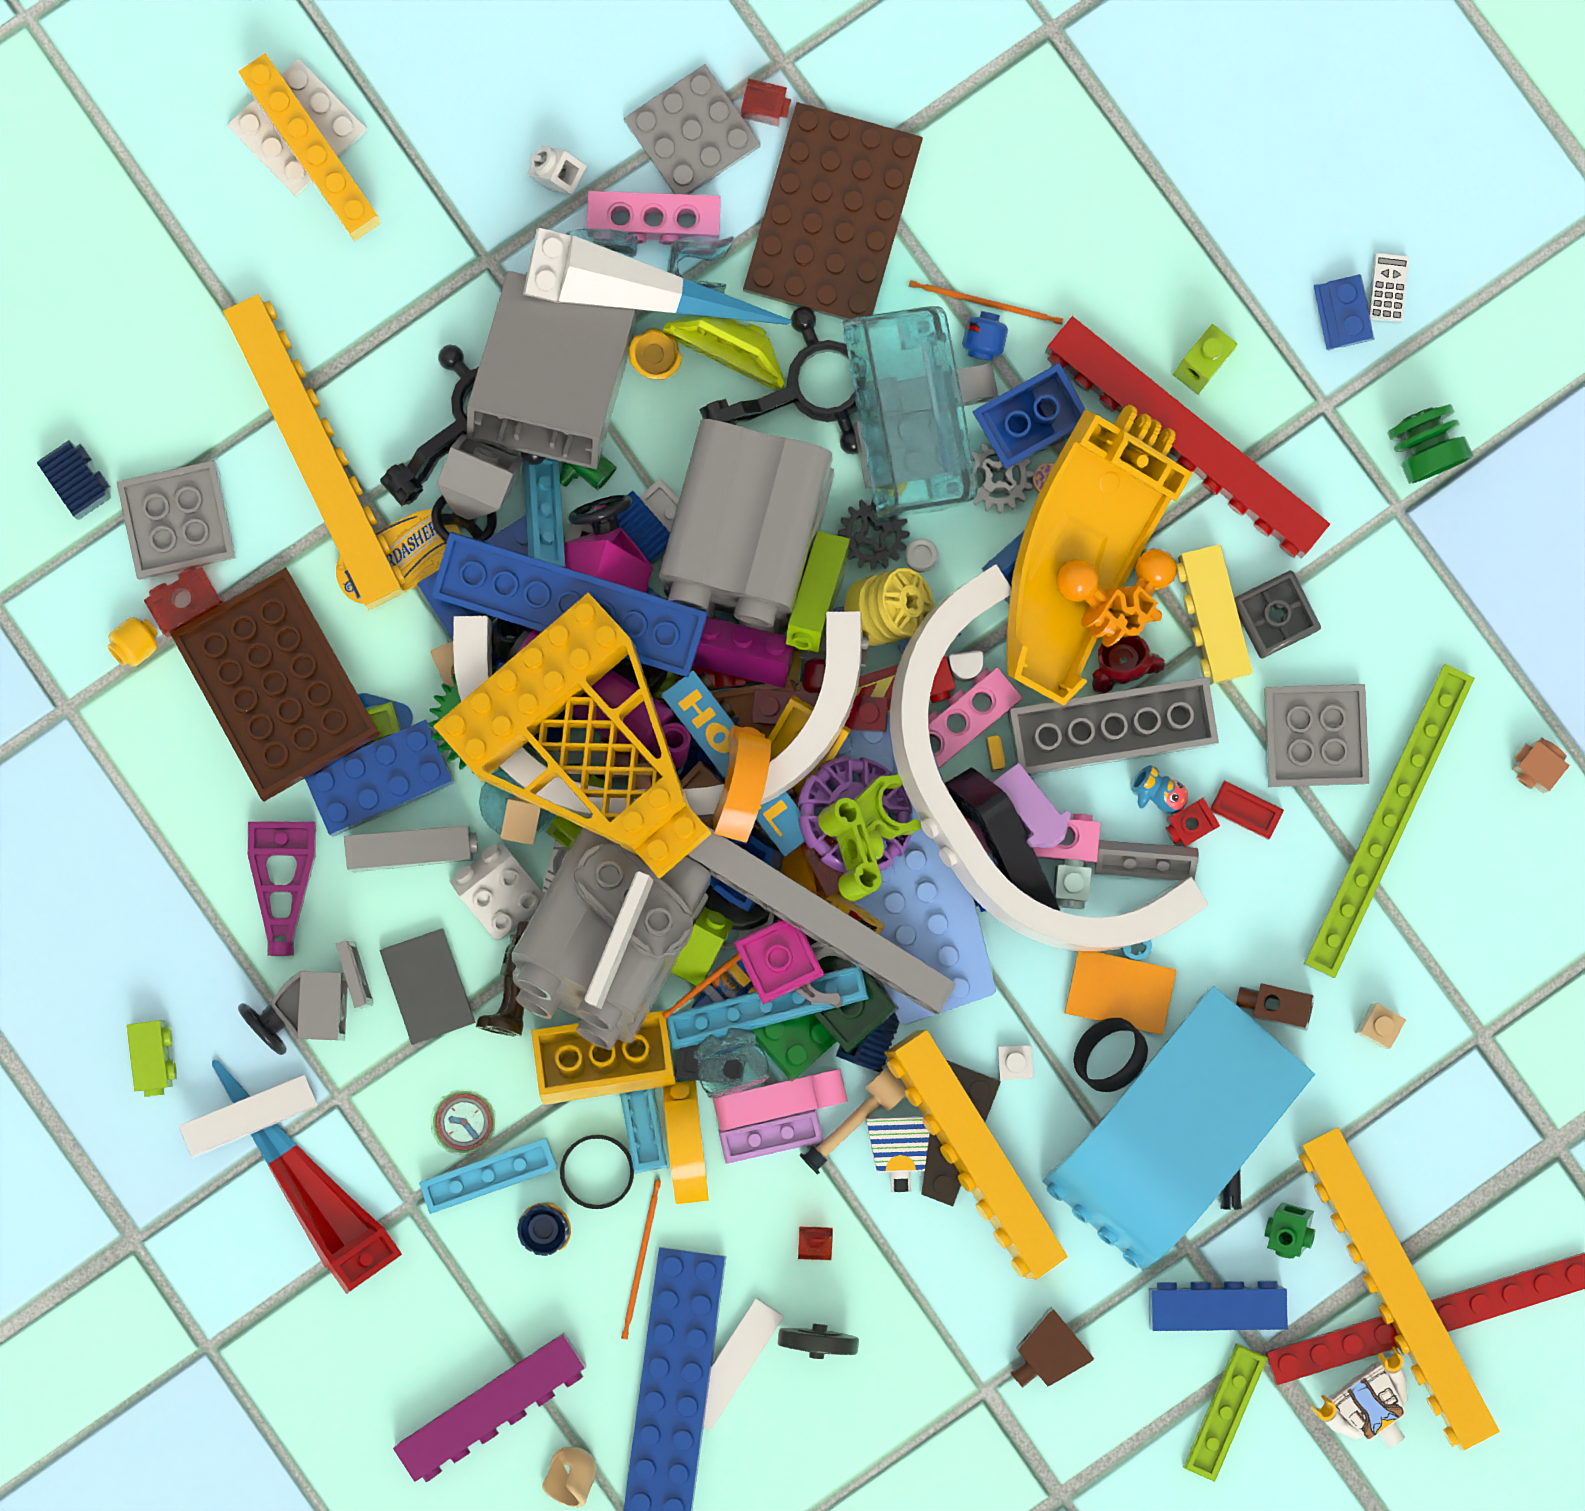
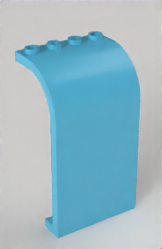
[1042,986,1315,1270]

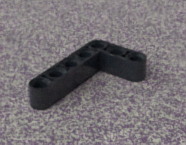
[944,767,1060,911]

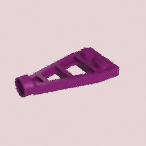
[247,822,316,956]

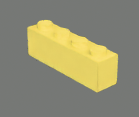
[1176,544,1253,685]

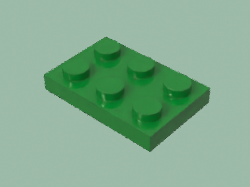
[747,1014,837,1082]

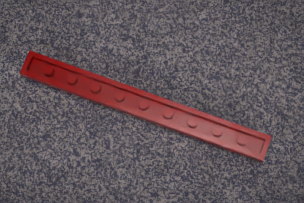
[1266,1252,1585,1385]

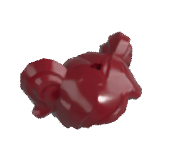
[1092,635,1165,693]

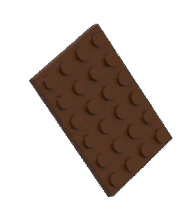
[743,102,923,327]
[170,568,381,802]

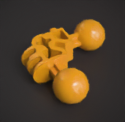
[1057,548,1177,647]

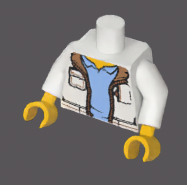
[1310,1346,1408,1448]

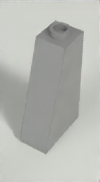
[344,825,478,873]

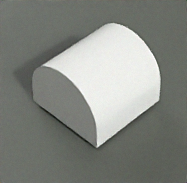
[948,650,983,682]

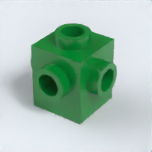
[1264,1202,1316,1259]

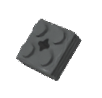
[1234,570,1321,659]

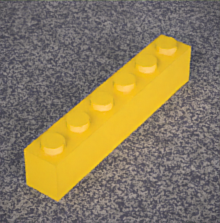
[238,53,381,242]

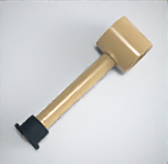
[799,1066,907,1175]

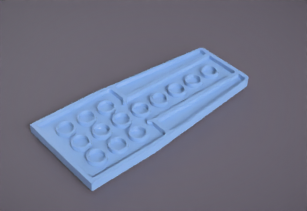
[815,713,996,1024]

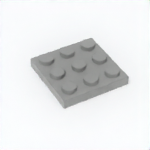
[624,64,761,195]
[116,460,236,580]
[1264,684,1370,787]

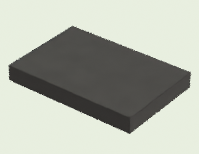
[379,928,476,1045]

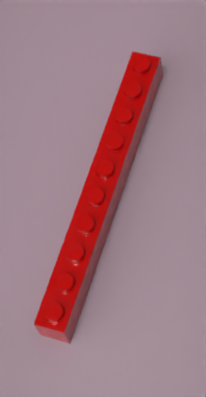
[1045,316,1331,559]

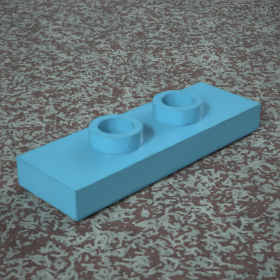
[620,1089,668,1174]

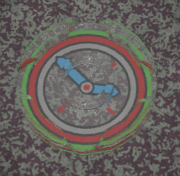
[430,1089,498,1156]

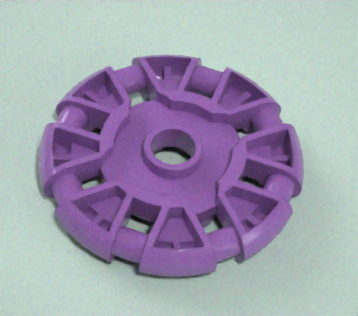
[798,756,913,873]

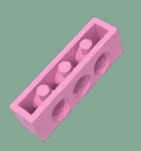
[587,191,721,247]
[928,667,1023,768]
[965,812,1101,863]

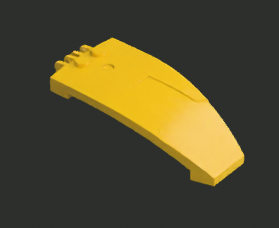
[1007,404,1193,706]

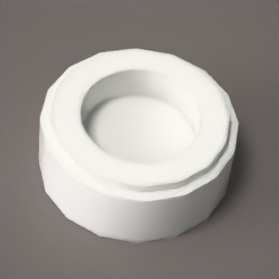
[905,538,938,572]

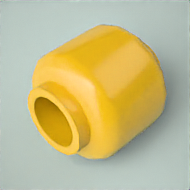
[107,617,158,666]

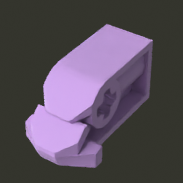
[993,763,1071,848]

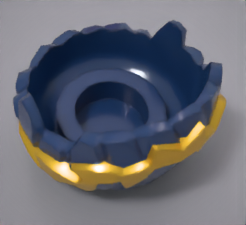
[517,1202,571,1256]

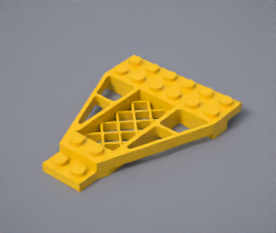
[433,593,712,879]

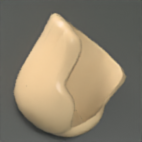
[542,1447,597,1508]

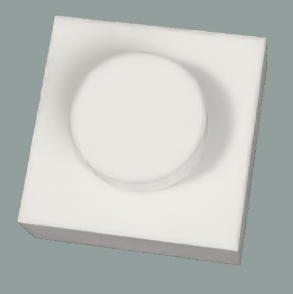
[997,1045,1033,1080]

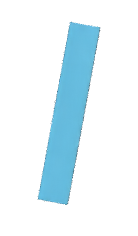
[666,965,869,1050]

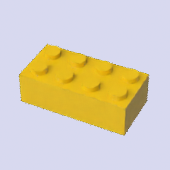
[531,1010,676,1105]

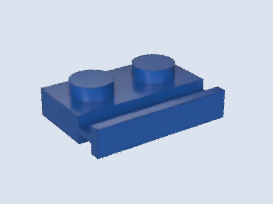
[1313,274,1375,351]

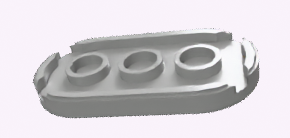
[574,842,693,958]

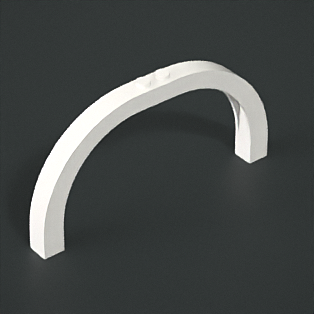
[890,564,1209,952]
[453,611,862,820]

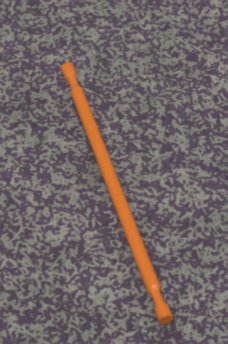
[909,280,1063,325]
[662,953,741,1019]
[621,1180,661,1340]

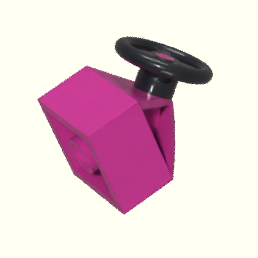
[564,495,653,592]

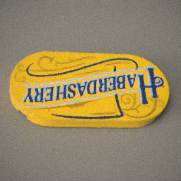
[336,509,461,604]

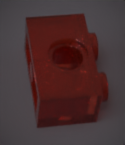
[144,566,224,638]

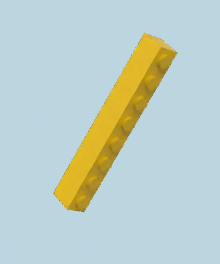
[885,1030,1068,1280]

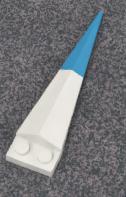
[523,228,792,325]

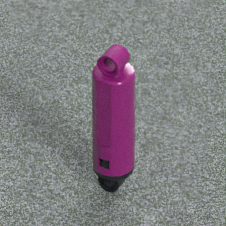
[492,618,691,768]

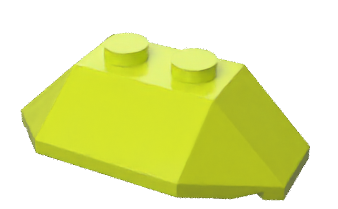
[663,315,784,391]

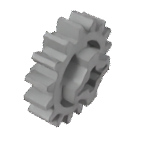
[962,443,1034,514]

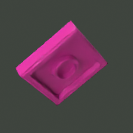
[733,919,824,1005]

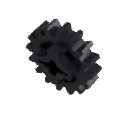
[838,497,910,571]

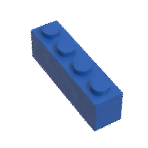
[1148,1281,1288,1331]

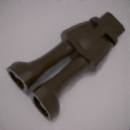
[476,921,529,1037]

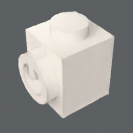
[527,145,587,195]

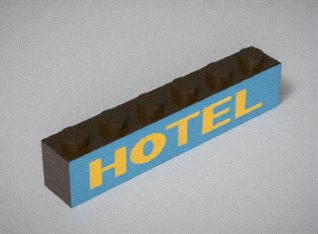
[661,670,805,857]

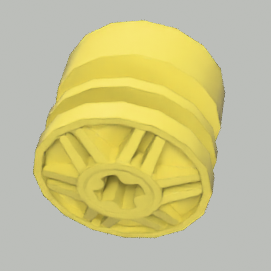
[844,568,934,646]

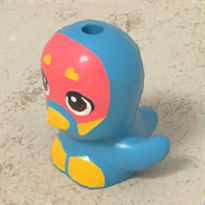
[1131,765,1188,814]

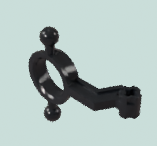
[699,307,869,455]
[380,344,546,507]

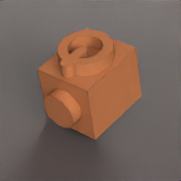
[1512,737,1570,794]

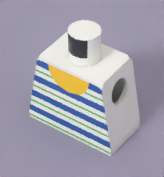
[866,1117,930,1192]

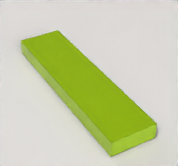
[1183,1343,1268,1482]

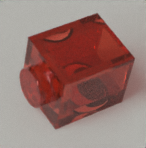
[741,78,792,127]

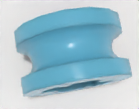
[1121,940,1152,960]

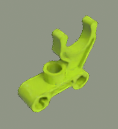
[818,773,921,901]

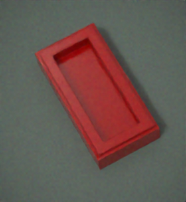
[1210,780,1284,840]

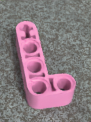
[712,1068,848,1131]

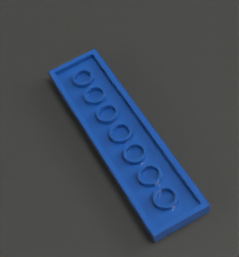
[431,532,709,677]
[623,1247,727,1511]

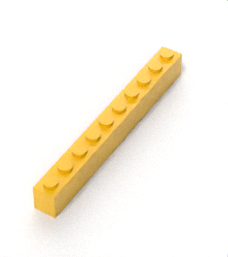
[223,294,406,610]
[1298,1127,1500,1451]

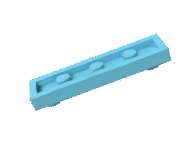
[523,458,565,567]
[419,1137,558,1214]

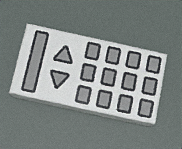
[1369,253,1409,323]

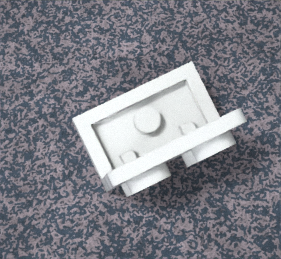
[449,840,544,940]

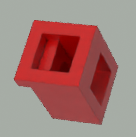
[1165,797,1220,847]

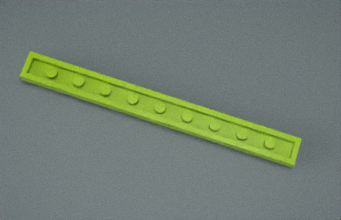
[1303,664,1475,978]

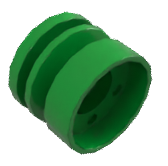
[1387,404,1474,484]

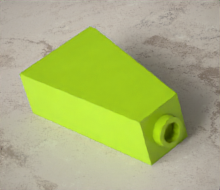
[786,531,850,652]

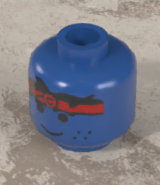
[962,311,1008,362]

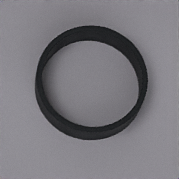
[1073,1018,1148,1092]
[560,1135,634,1209]

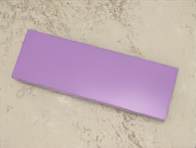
[718,1109,824,1164]

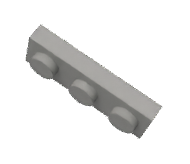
[1095,840,1199,881]

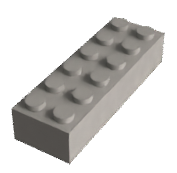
[1007,677,1219,776]

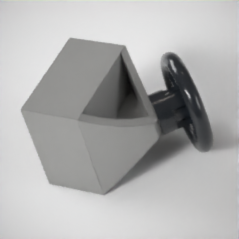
[431,433,524,542]
[238,971,348,1055]

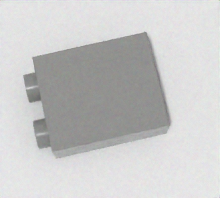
[467,270,637,470]

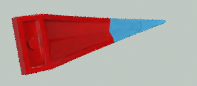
[212,1060,402,1294]

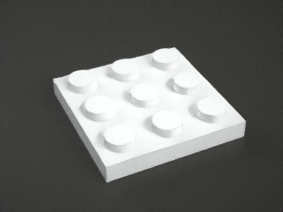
[227,58,368,198]

